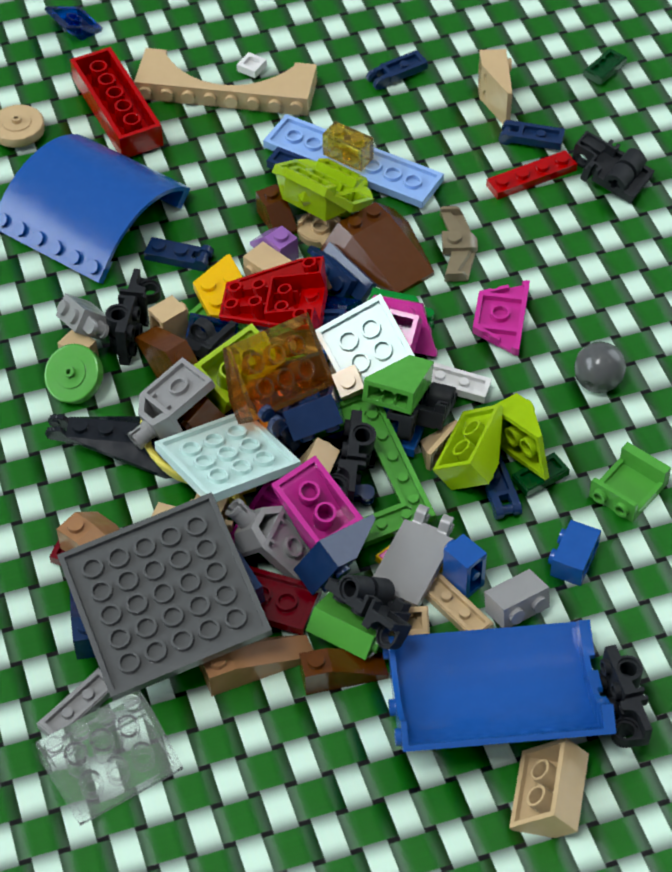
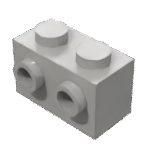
[484,569,550,628]

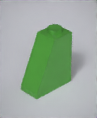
[362,355,434,415]
[305,592,380,660]

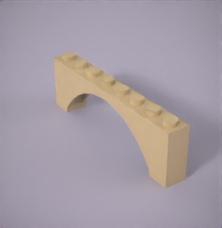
[134,48,317,116]

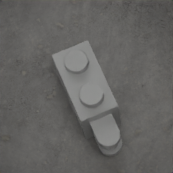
[56,293,109,340]

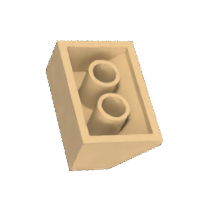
[509,738,589,838]

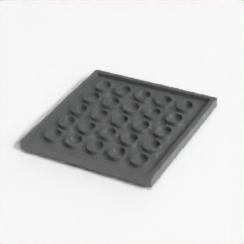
[57,492,273,701]

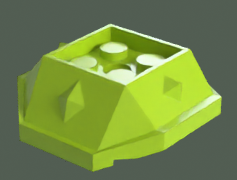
[272,158,373,221]

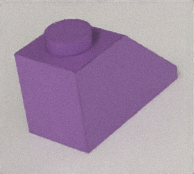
[250,226,299,261]

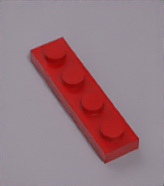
[486,150,577,200]

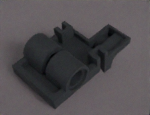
[572,131,655,204]
[105,269,161,366]
[185,317,282,359]
[386,382,458,442]
[330,410,376,503]
[325,574,412,650]
[599,644,653,748]

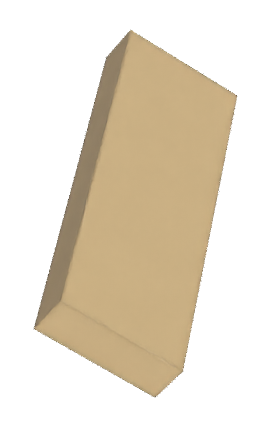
[425,572,494,631]

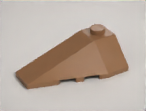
[56,511,120,552]
[199,635,314,696]

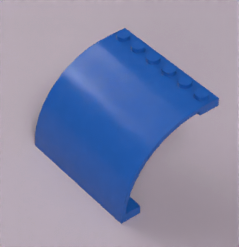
[0,134,190,284]

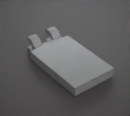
[373,504,455,607]

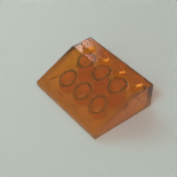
[223,312,335,424]

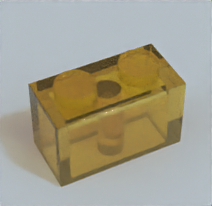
[322,121,374,171]

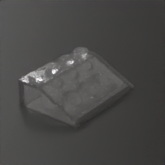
[35,690,183,826]

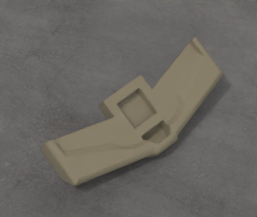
[440,206,478,282]

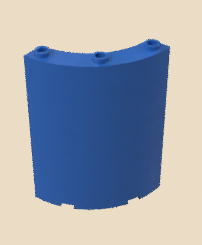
[382,620,616,752]

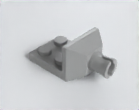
[128,357,216,450]
[225,498,310,580]

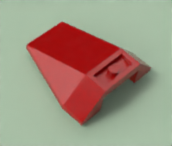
[219,256,328,331]

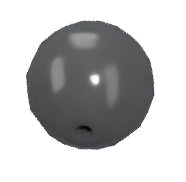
[574,341,626,393]

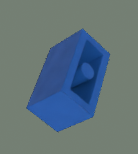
[548,520,601,586]
[443,534,487,598]

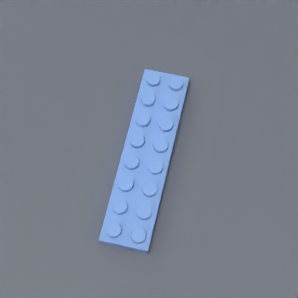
[263,114,444,208]

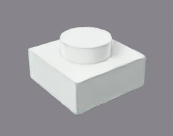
[237,52,267,78]

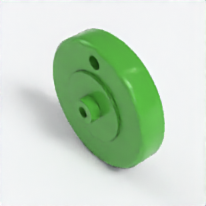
[44,344,103,405]

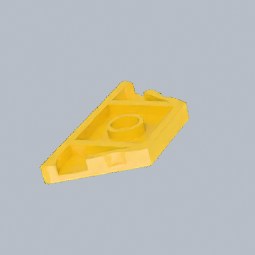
[193,254,242,322]

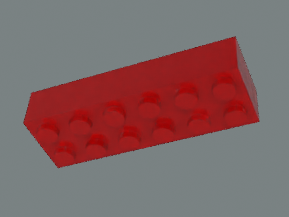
[70,47,164,157]

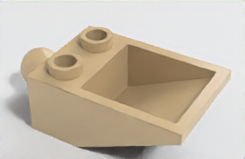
[478,49,512,124]

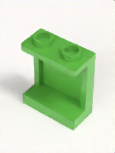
[589,442,671,523]

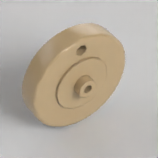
[0,105,45,148]

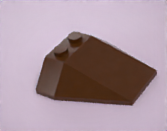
[321,202,434,293]

